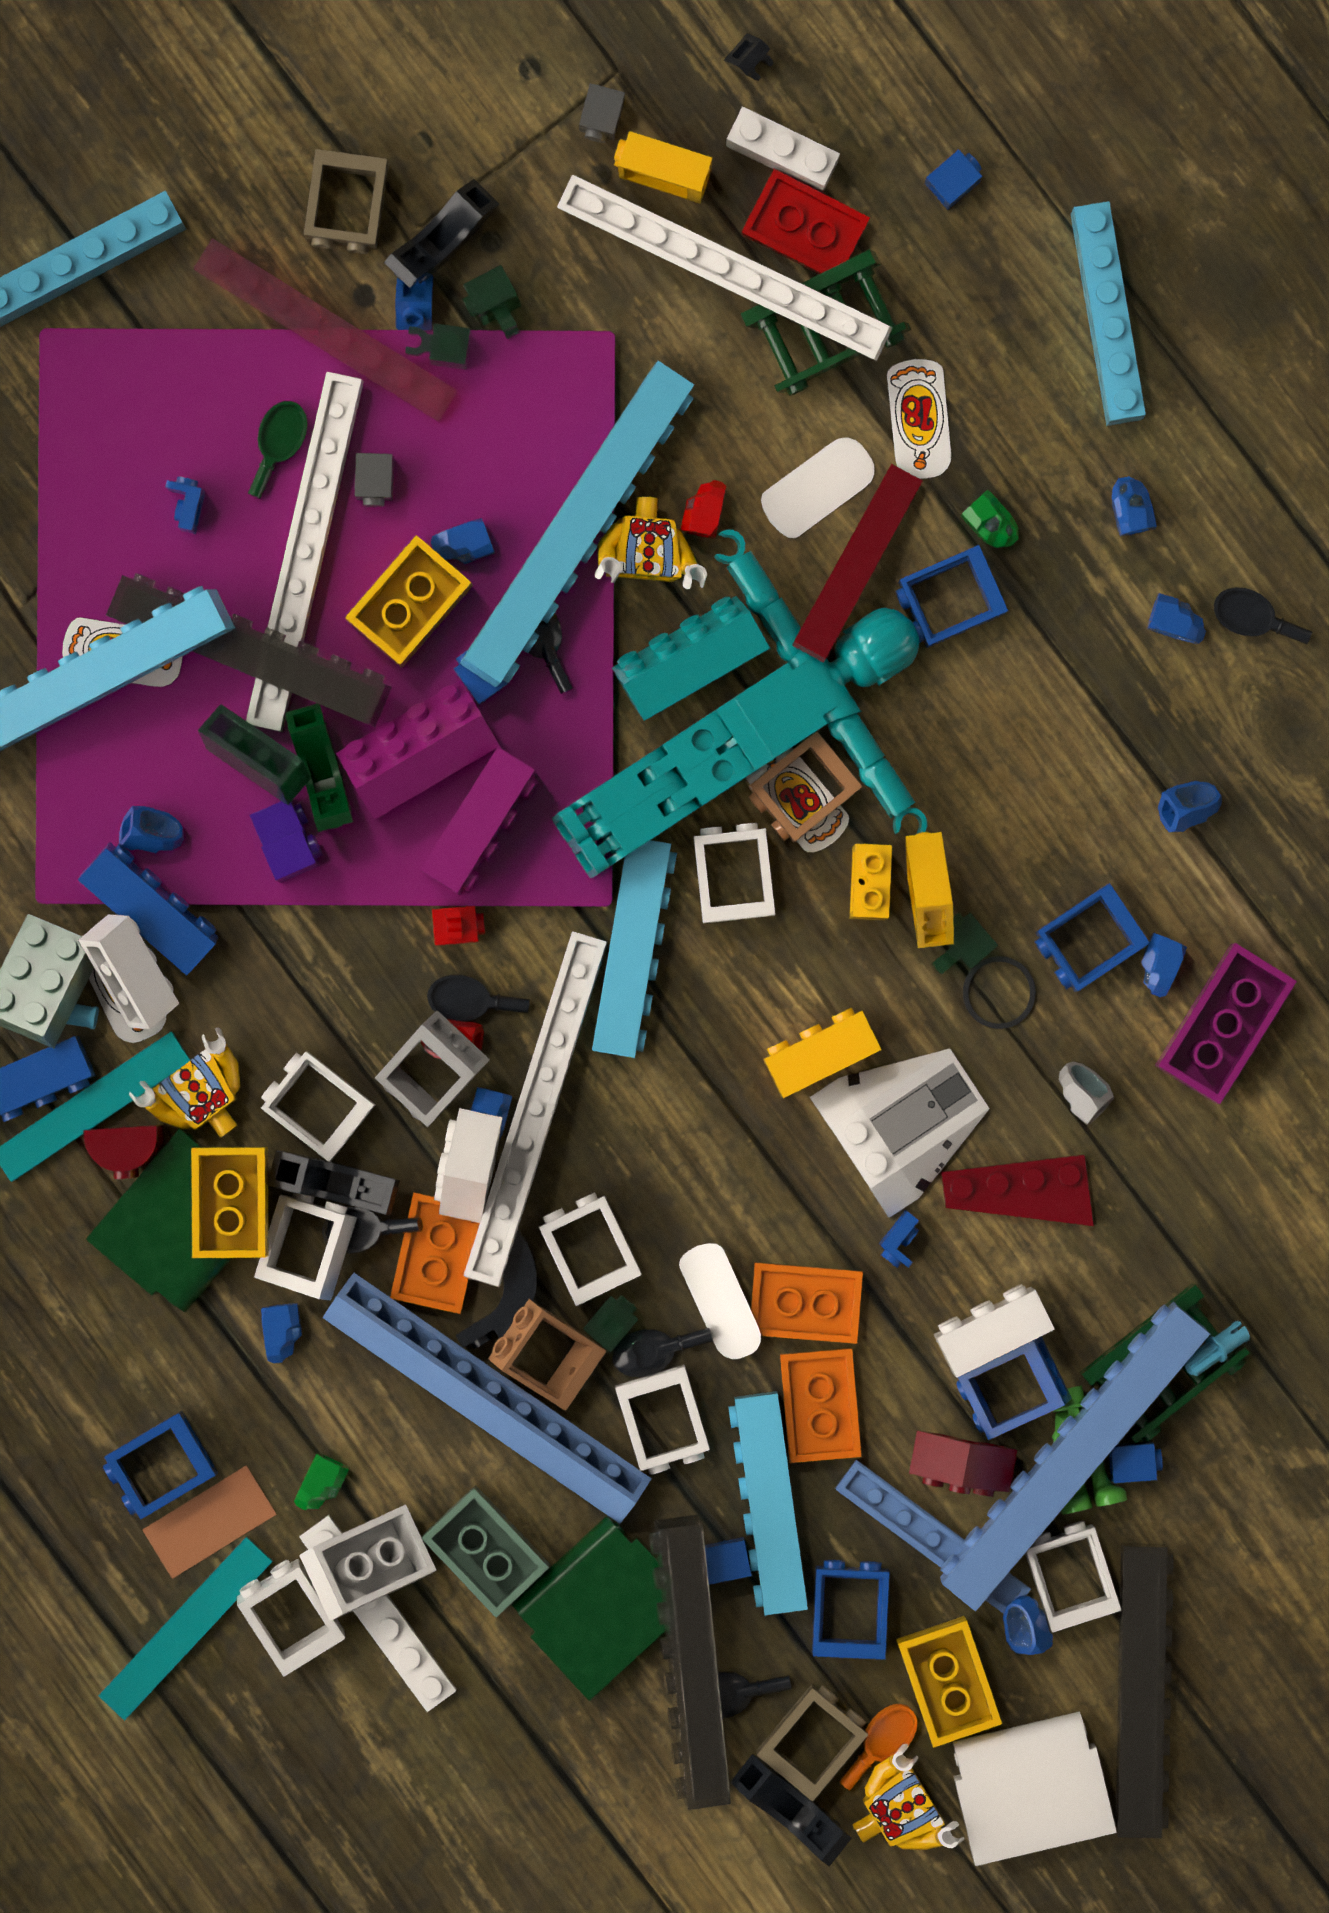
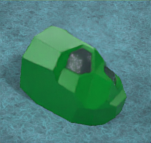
[961,490,1019,548]
[294,1453,350,1510]

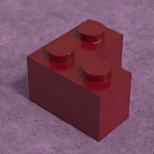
[909,1431,1017,1497]

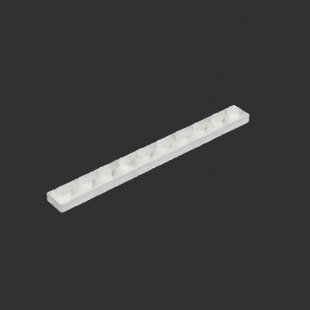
[557,175,892,361]
[246,372,364,732]
[463,931,607,1287]

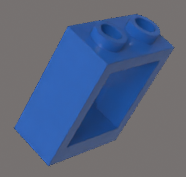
[895,545,1008,648]
[1034,883,1150,992]
[957,1336,1072,1440]
[103,1411,219,1520]
[812,1560,889,1660]

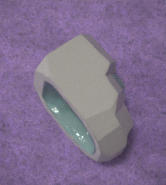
[1058,1062,1114,1125]

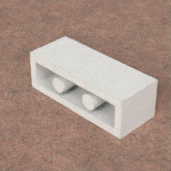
[726,106,840,193]
[78,914,179,1029]

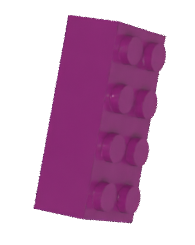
[336,680,500,820]
[420,747,539,895]
[1155,943,1297,1104]

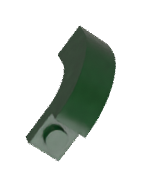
[285,703,353,832]

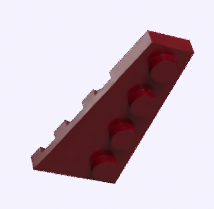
[941,1154,1094,1226]

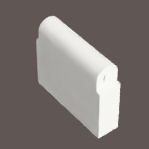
[953,1711,1117,1866]

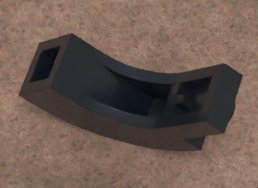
[384,179,499,288]
[267,1150,400,1215]
[456,1228,537,1349]
[730,1754,852,1867]

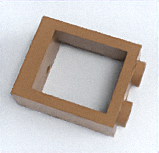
[748,731,862,843]
[488,1299,606,1411]

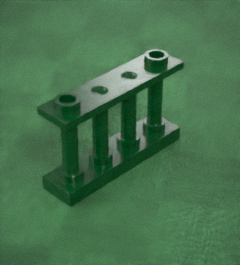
[741,249,912,396]
[1079,1283,1249,1443]

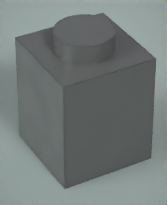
[579,83,625,143]
[355,453,394,507]

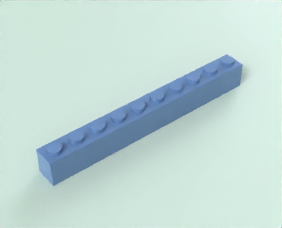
[323,1272,651,1524]
[940,1301,1210,1612]

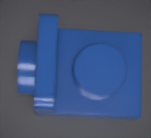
[395,275,433,330]
[165,476,206,534]
[879,1210,919,1268]

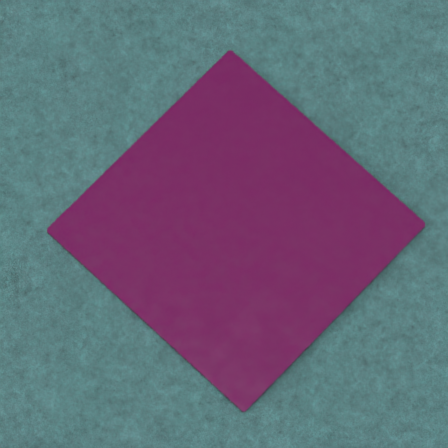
[35,328,615,907]

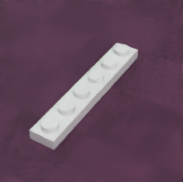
[299,1515,457,1712]

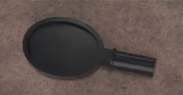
[1214,587,1312,645]
[528,613,573,694]
[427,975,530,1021]
[322,1207,423,1253]
[612,1328,713,1377]
[690,1672,792,1719]

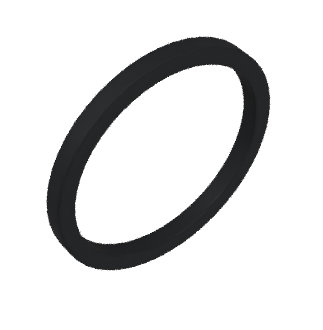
[963,956,1036,1029]

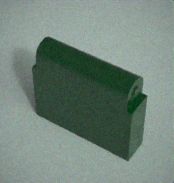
[86,1128,270,1313]
[511,1515,696,1701]

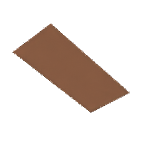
[142,1465,277,1579]

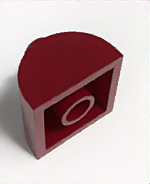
[83,1125,164,1179]

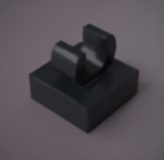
[724,33,773,81]

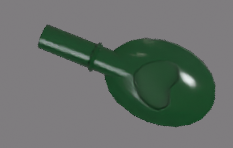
[247,401,307,499]

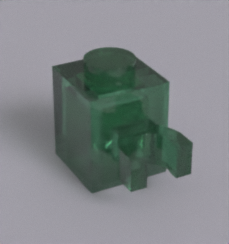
[462,265,521,339]
[405,323,472,370]
[931,912,998,975]
[583,1294,639,1352]

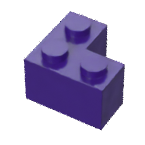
[249,798,323,883]

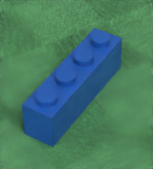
[78,842,218,975]
[0,1036,96,1122]

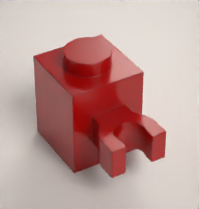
[432,906,485,946]

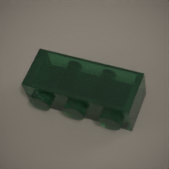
[198,704,311,805]

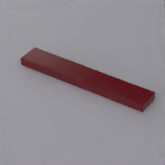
[792,464,923,663]

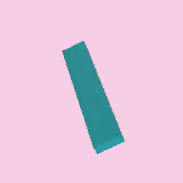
[0,1031,191,1182]
[98,1536,273,1721]

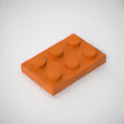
[390,1192,480,1314]
[751,1262,863,1344]
[780,1348,862,1463]

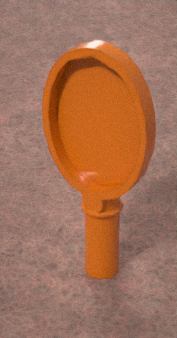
[839,1704,918,1790]

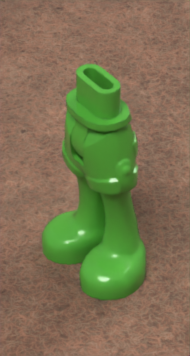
[1052,1385,1127,1514]

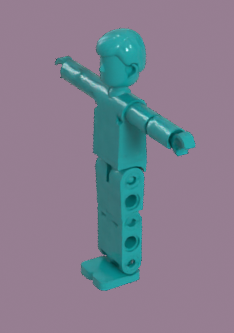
[552,530,927,878]

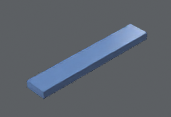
[835,1459,1031,1614]

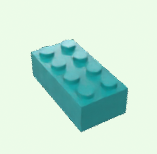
[612,596,770,721]

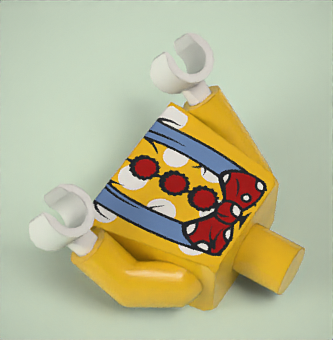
[595,497,707,589]
[129,1028,240,1138]
[852,1744,964,1850]

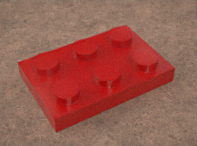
[741,168,870,274]

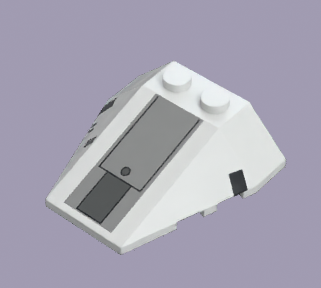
[810,1049,989,1218]

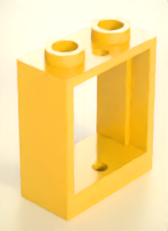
[614,131,712,204]
[905,832,954,948]
[849,844,892,920]

